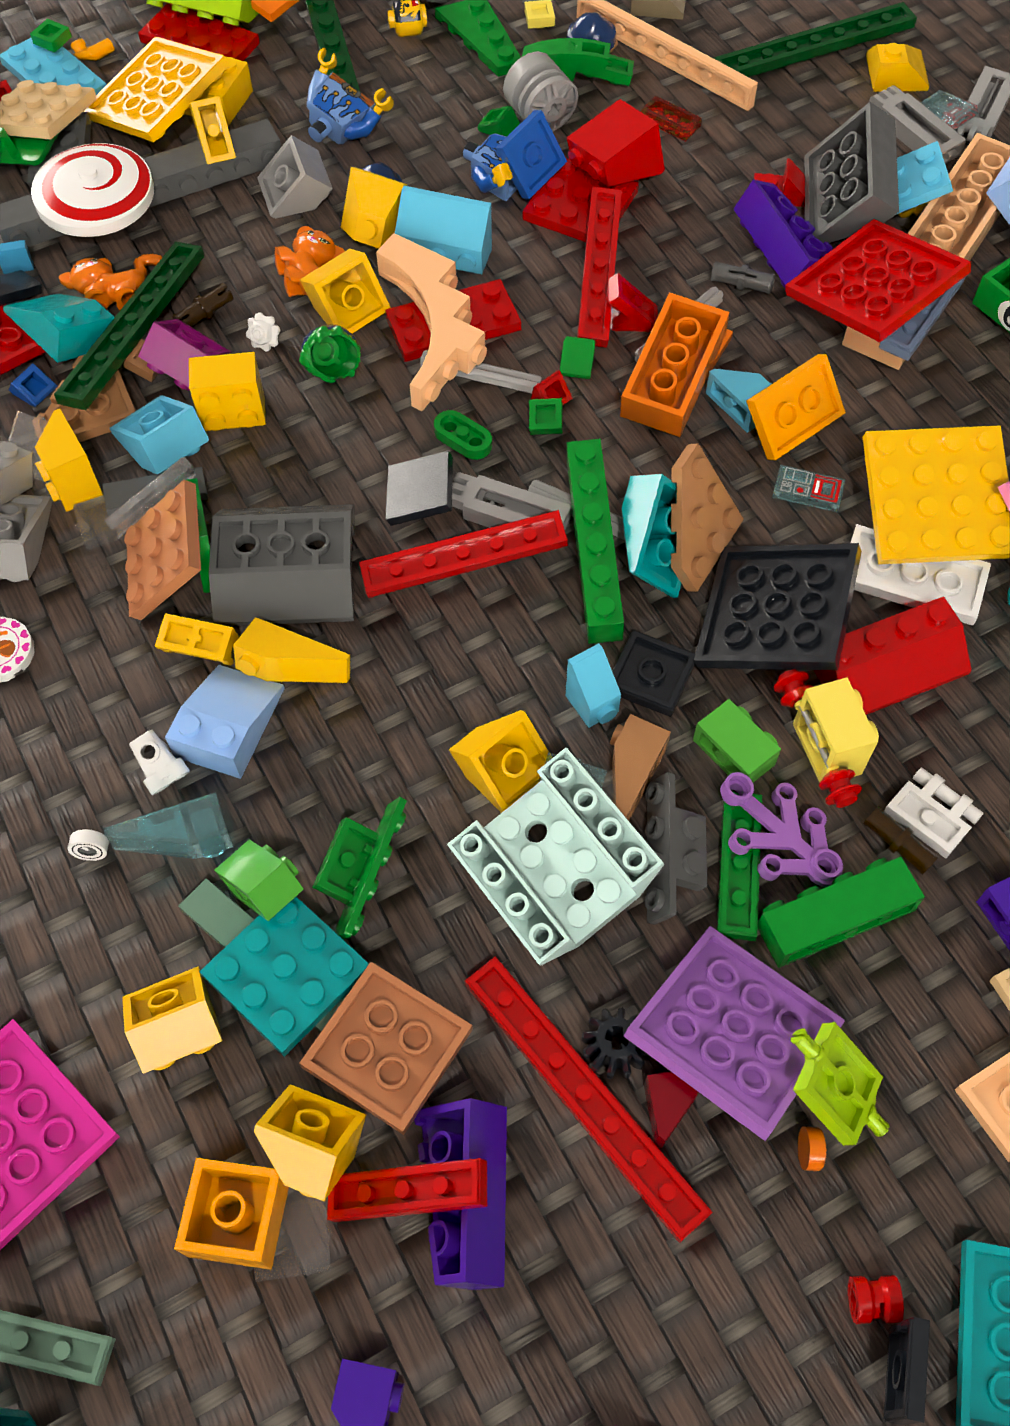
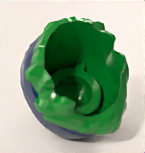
[299,324,361,383]

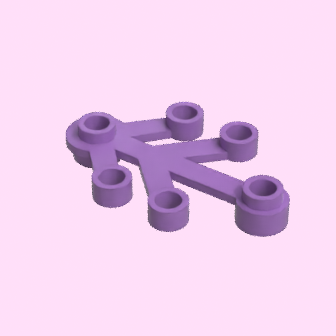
[720,772,843,887]

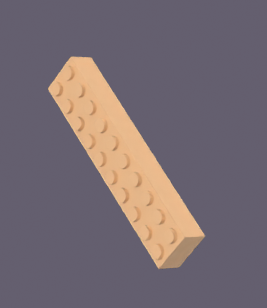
[842,133,1010,370]

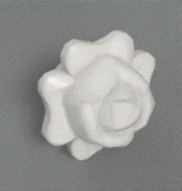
[246,312,280,352]

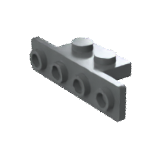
[645,772,707,925]

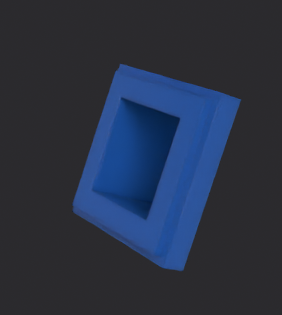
[9,363,57,408]

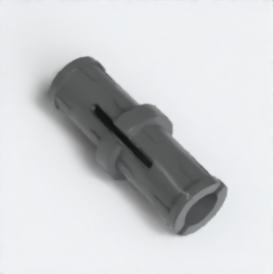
[711,261,775,294]

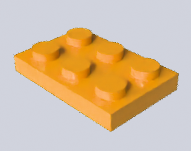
[746,354,846,460]

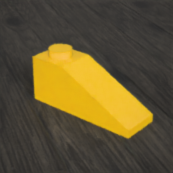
[233,617,350,683]

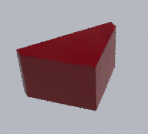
[644,1072,699,1149]

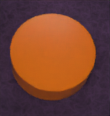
[798,1126,826,1171]

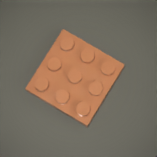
[124,479,201,620]
[299,962,473,1135]

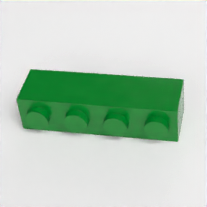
[758,857,925,968]

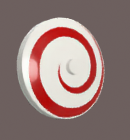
[31,143,154,237]

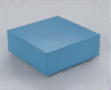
[0,240,34,274]

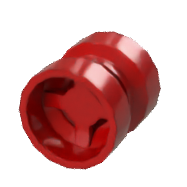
[848,1275,904,1324]

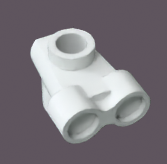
[129,730,190,796]

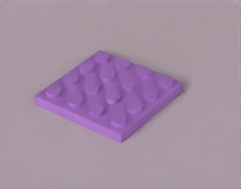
[624,926,845,1141]

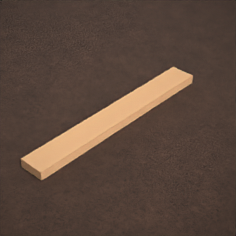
[576,0,758,111]

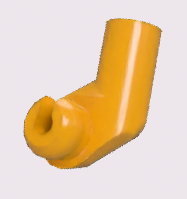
[71,38,115,61]

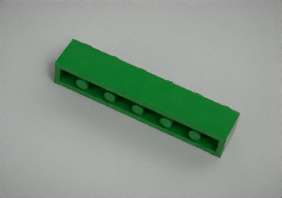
[567,439,624,644]

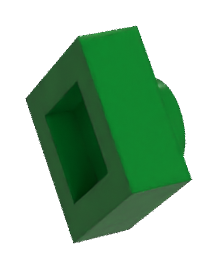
[30,18,72,53]
[529,398,563,435]

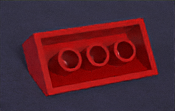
[814,596,972,715]

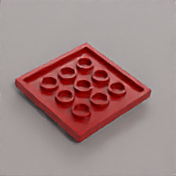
[785,219,971,342]

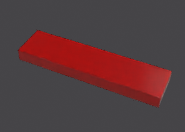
[327,1158,487,1222]

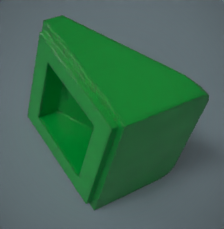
[477,106,520,137]
[560,336,596,379]

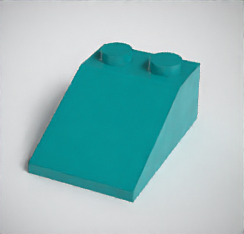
[3,294,114,363]
[622,474,682,598]

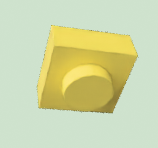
[524,0,555,29]

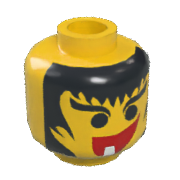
[387,0,427,37]

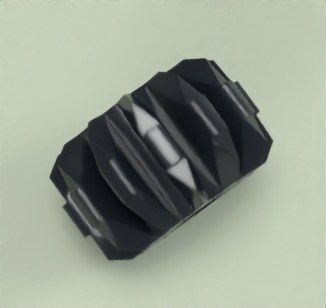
[581,1007,648,1079]

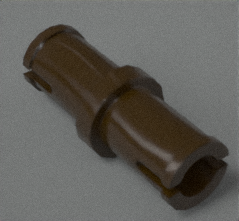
[172,283,234,327]
[863,806,939,875]

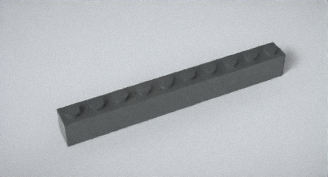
[0,118,281,247]

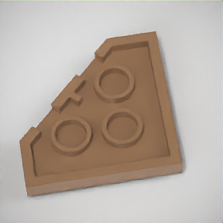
[34,355,135,442]
[671,443,744,592]

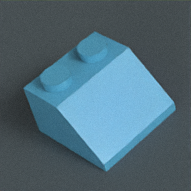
[109,395,209,475]

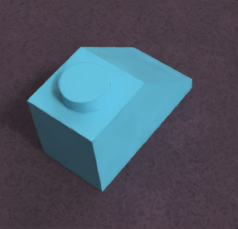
[706,369,772,433]
[565,643,621,728]

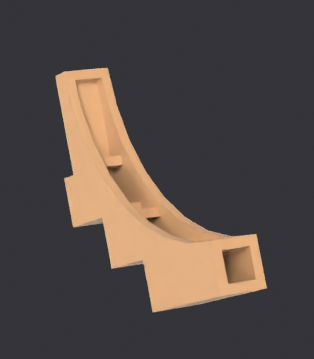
[376,233,487,411]

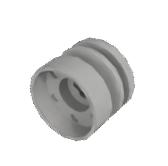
[503,51,578,132]

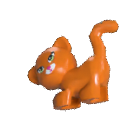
[275,226,345,297]
[58,254,162,311]

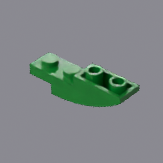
[522,38,634,86]

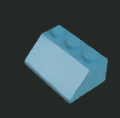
[395,186,492,275]

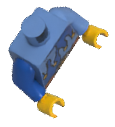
[307,48,394,144]
[463,134,517,201]

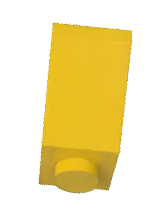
[190,96,236,165]

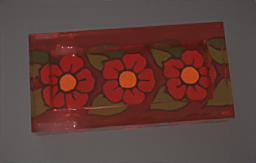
[640,96,702,142]

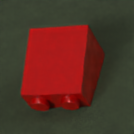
[566,99,665,187]

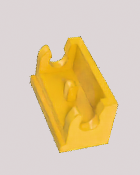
[155,613,239,666]

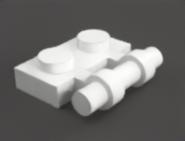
[884,767,984,859]

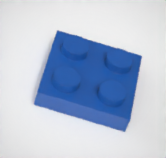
[496,110,567,199]

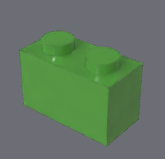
[693,699,781,783]
[214,839,304,921]

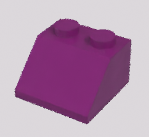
[138,319,231,391]

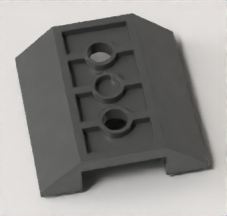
[209,504,355,626]

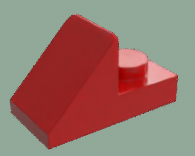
[754,158,805,207]
[608,273,658,332]

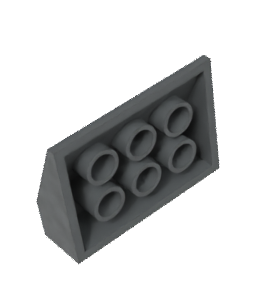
[805,102,899,243]

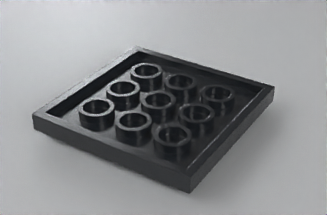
[694,543,862,670]

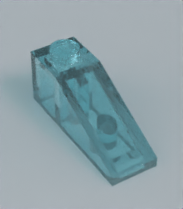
[103,793,234,859]

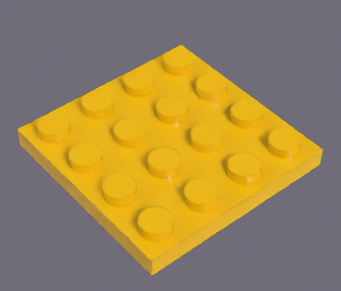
[83,37,229,142]
[863,425,1010,565]

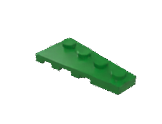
[435,0,521,77]

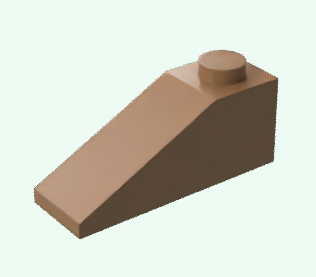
[610,714,671,821]

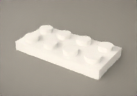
[850,524,991,625]

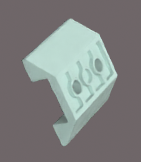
[447,747,664,966]

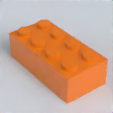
[620,292,730,437]

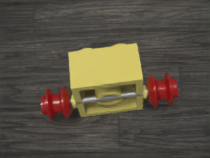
[774,669,879,808]

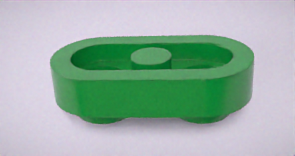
[434,410,492,460]

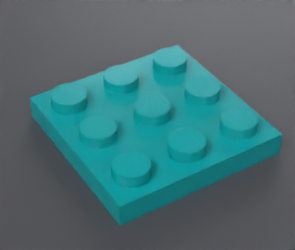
[199,897,369,1057]

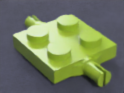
[791,1022,890,1146]

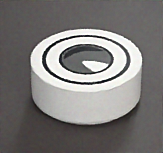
[68,829,109,861]

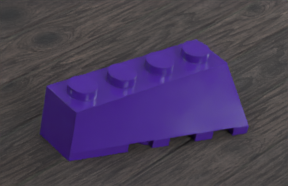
[733,179,834,289]
[414,1098,507,1290]

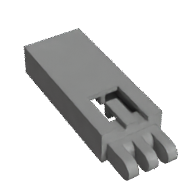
[955,66,1010,142]
[869,85,966,164]
[452,472,572,550]

